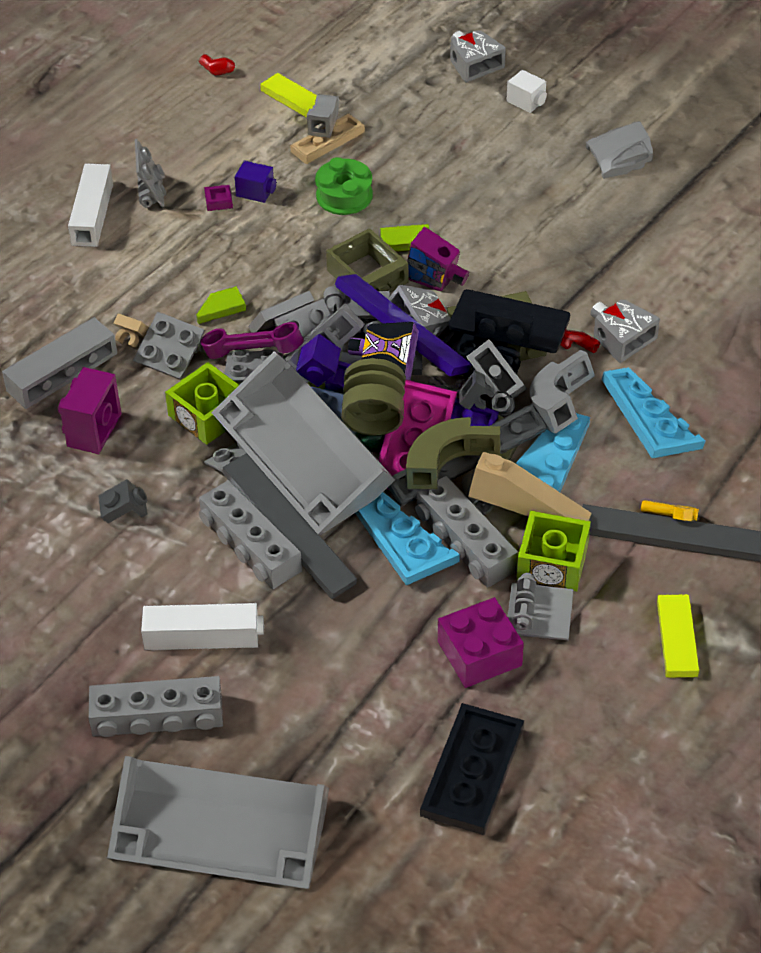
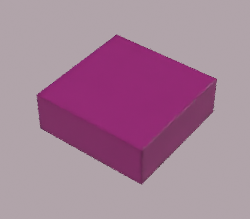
[204,185,233,211]

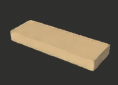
[290,113,365,164]

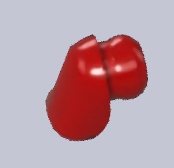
[199,54,235,76]
[560,329,601,353]

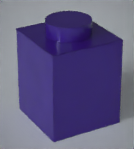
[234,161,277,203]
[296,334,341,387]

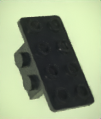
[449,289,570,353]

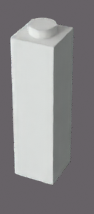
[68,164,113,247]
[141,603,264,650]

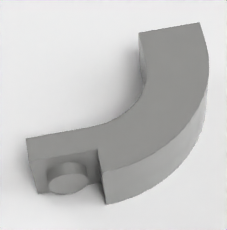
[285,304,365,383]
[530,350,595,434]

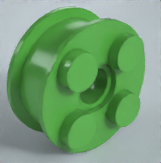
[315,157,373,215]

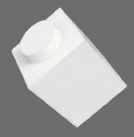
[507,70,547,113]

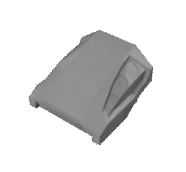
[586,121,653,178]

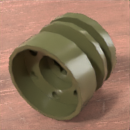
[341,358,406,436]

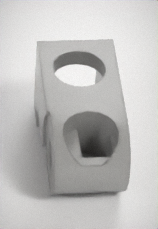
[307,94,339,138]

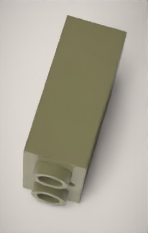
[326,228,409,292]

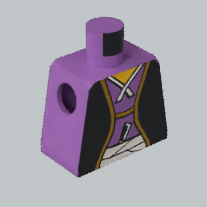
[348,322,419,380]

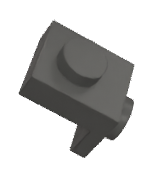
[98,479,148,523]

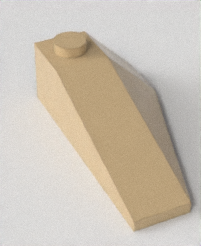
[468,452,591,521]

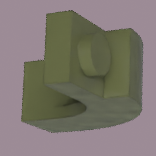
[406,417,501,489]

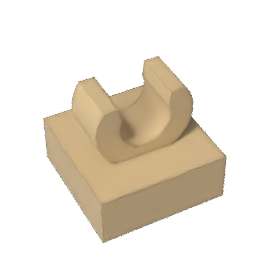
[114,313,149,348]

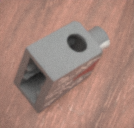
[450,30,506,82]
[388,285,451,337]
[590,300,660,363]

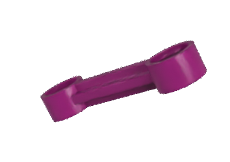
[200,322,304,359]

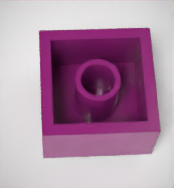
[58,367,122,454]
[437,597,524,688]

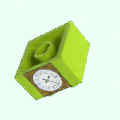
[165,362,239,445]
[517,511,591,592]

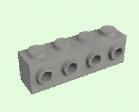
[2,317,117,409]
[415,476,518,588]
[199,480,302,589]
[89,676,223,737]

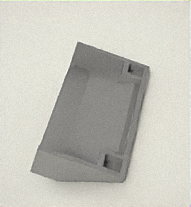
[211,351,395,535]
[107,756,329,889]

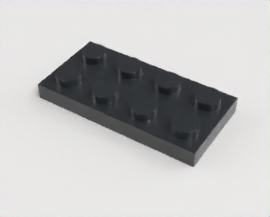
[420,703,524,835]

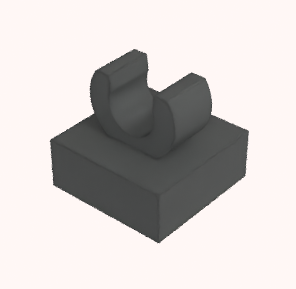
[459,370,495,410]

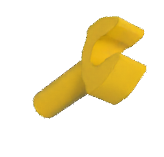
[641,500,699,521]

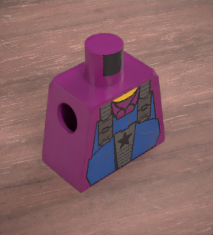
[407,227,470,291]

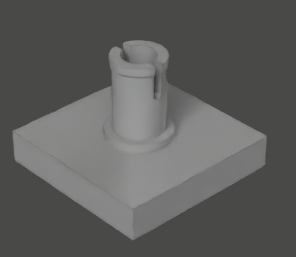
[249,290,314,333]

